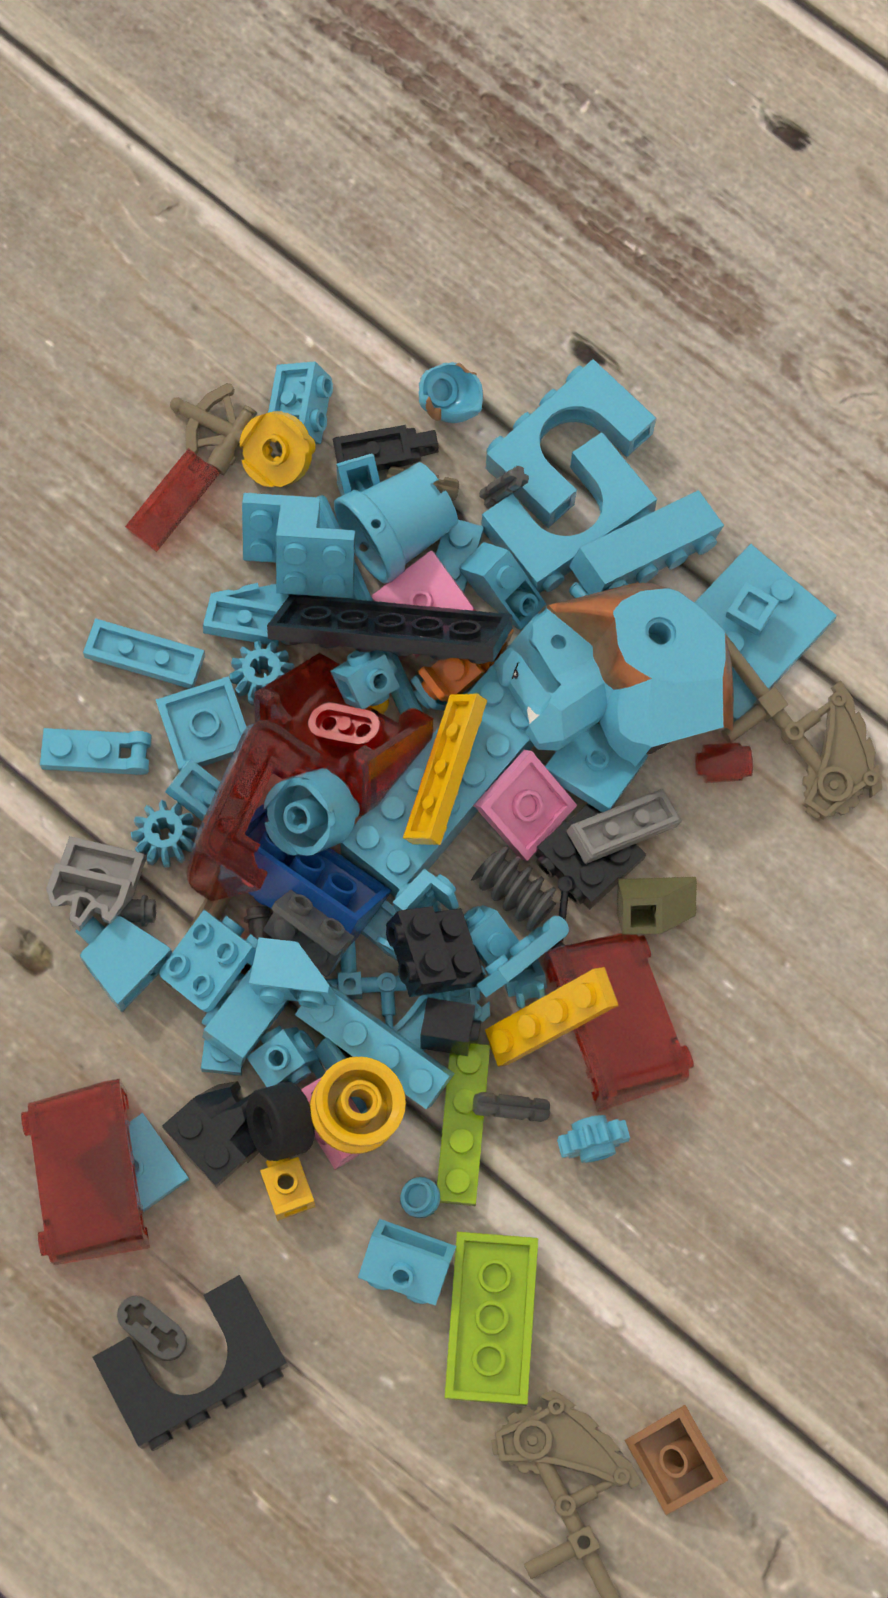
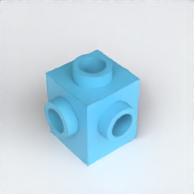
[331,650,400,709]
[247,1026,319,1087]

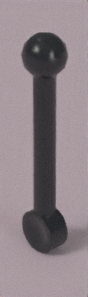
[551,876,575,957]

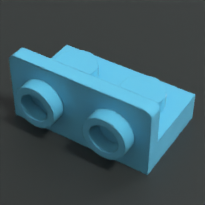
[268,362,333,444]

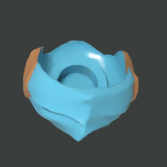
[419,362,483,423]

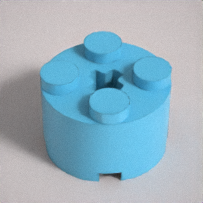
[264,768,360,856]

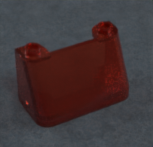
[254,652,434,816]
[186,720,320,901]
[543,933,694,1112]
[21,1079,150,1265]

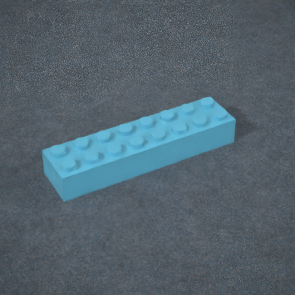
[340,613,561,898]

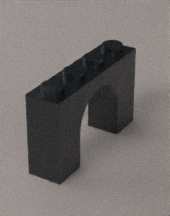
[92,1275,288,1451]

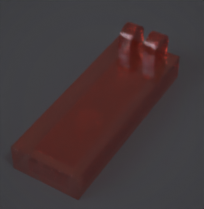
[125,448,220,552]

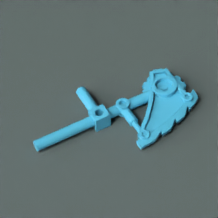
[326,941,490,1050]

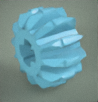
[230,640,295,707]
[131,800,198,868]

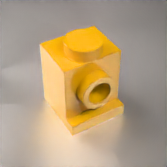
[260,1157,316,1221]

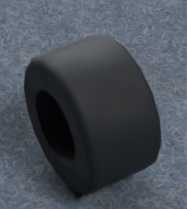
[246,1082,315,1161]

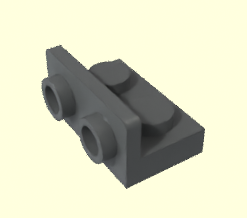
[263,890,354,977]

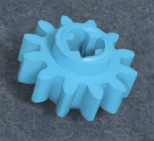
[557,1115,630,1163]

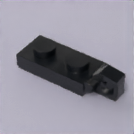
[332,425,439,471]

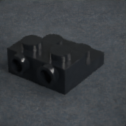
[535,804,646,910]
[386,906,485,997]

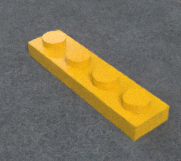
[403,694,487,845]
[485,967,618,1067]

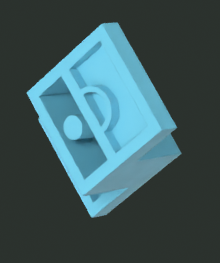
[242,493,355,598]

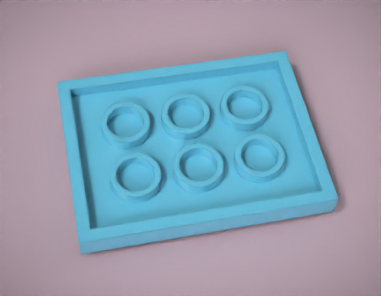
[694,544,837,722]

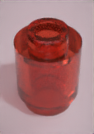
[695,742,753,783]

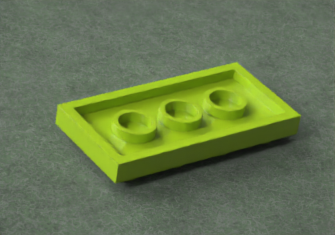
[444,1231,538,1406]

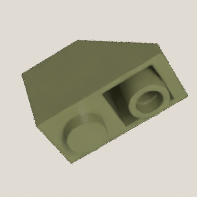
[617,877,697,935]

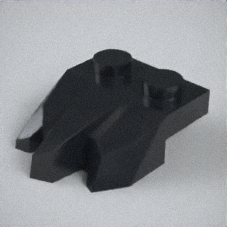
[162,1081,259,1188]

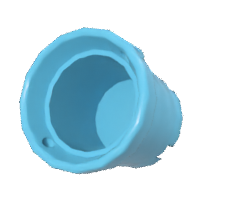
[334,462,458,584]

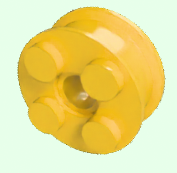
[310,1057,406,1154]

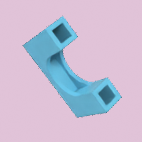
[485,359,656,528]
[481,432,657,593]

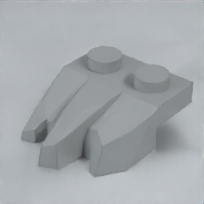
[46,836,146,931]

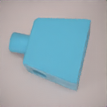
[75,916,172,1012]

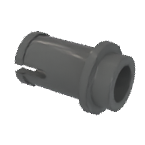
[118,895,156,926]
[244,906,274,939]

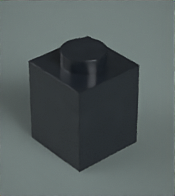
[420,997,481,1056]

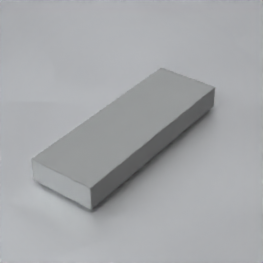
[566,789,682,864]

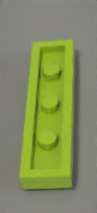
[437,1043,490,1206]

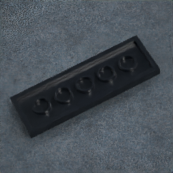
[267,594,512,664]

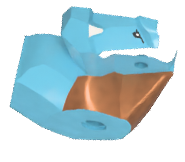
[495,583,734,767]

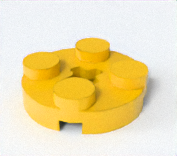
[240,411,316,487]

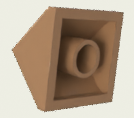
[624,1405,728,1515]

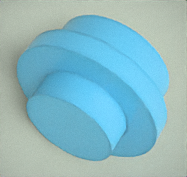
[400,1177,441,1218]

